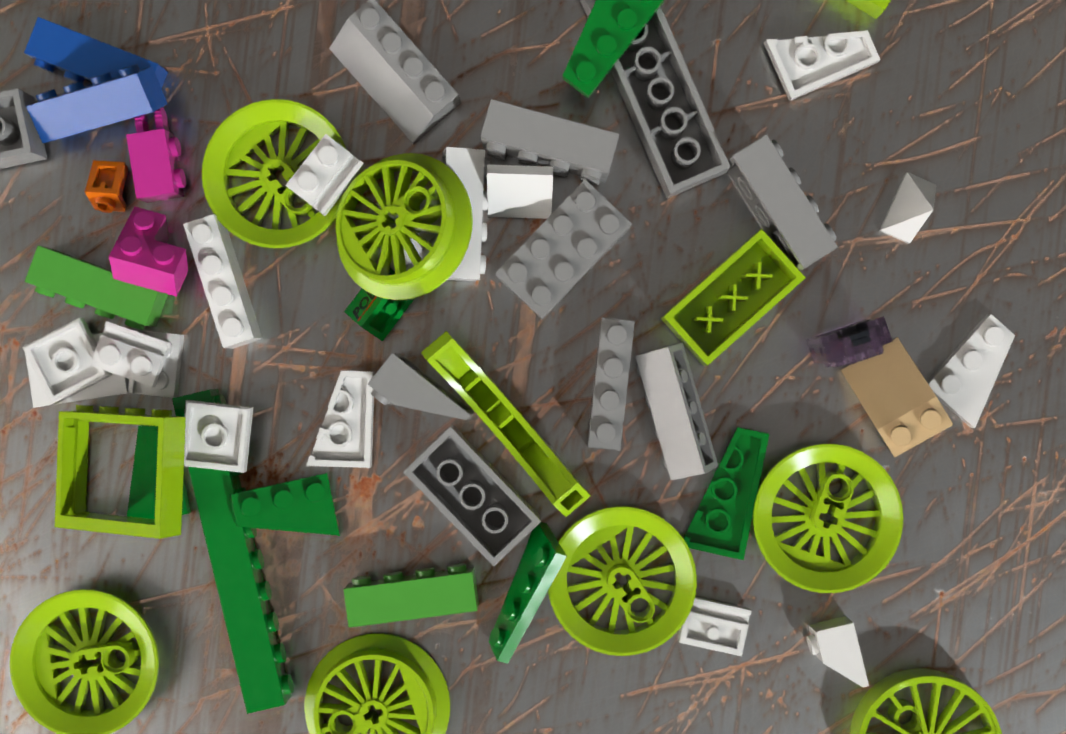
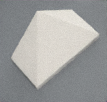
[879,172,936,244]

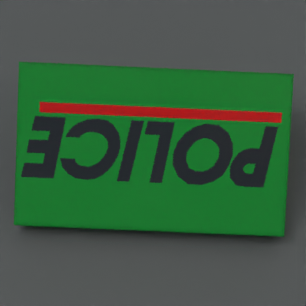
[344,268,415,341]

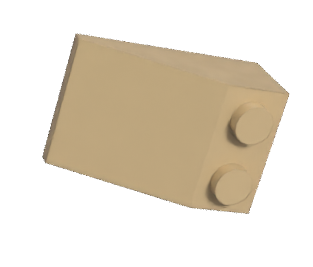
[840,337,954,458]

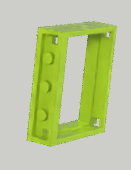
[55,405,186,539]

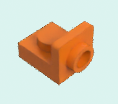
[84,160,129,213]

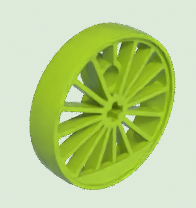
[850,668,1002,734]

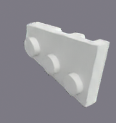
[764,30,880,101]
[927,314,1015,428]
[306,371,375,468]

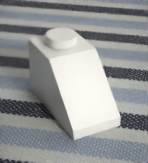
[806,616,869,687]

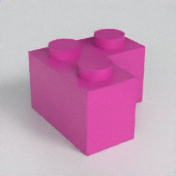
[109,206,188,297]

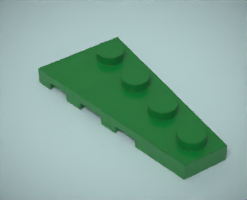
[562,0,665,98]
[683,427,770,560]
[489,522,567,664]

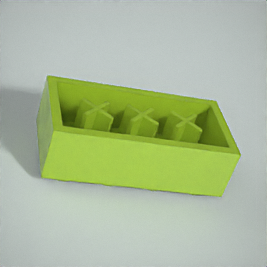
[660,229,806,366]

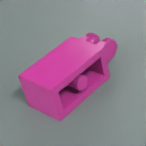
[126,107,187,203]

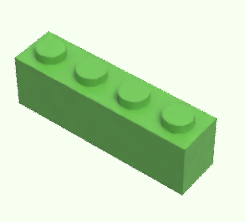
[25,245,168,330]
[343,563,479,628]

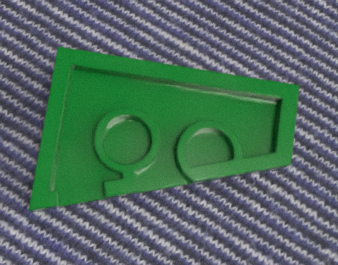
[127,425,191,519]
[229,473,340,536]

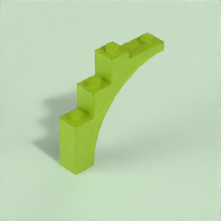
[421,331,591,517]

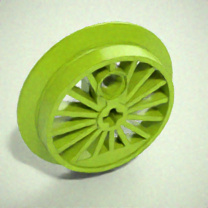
[202,99,347,248]
[336,153,473,300]
[753,444,903,593]
[548,506,697,656]
[10,589,159,734]
[304,633,450,734]

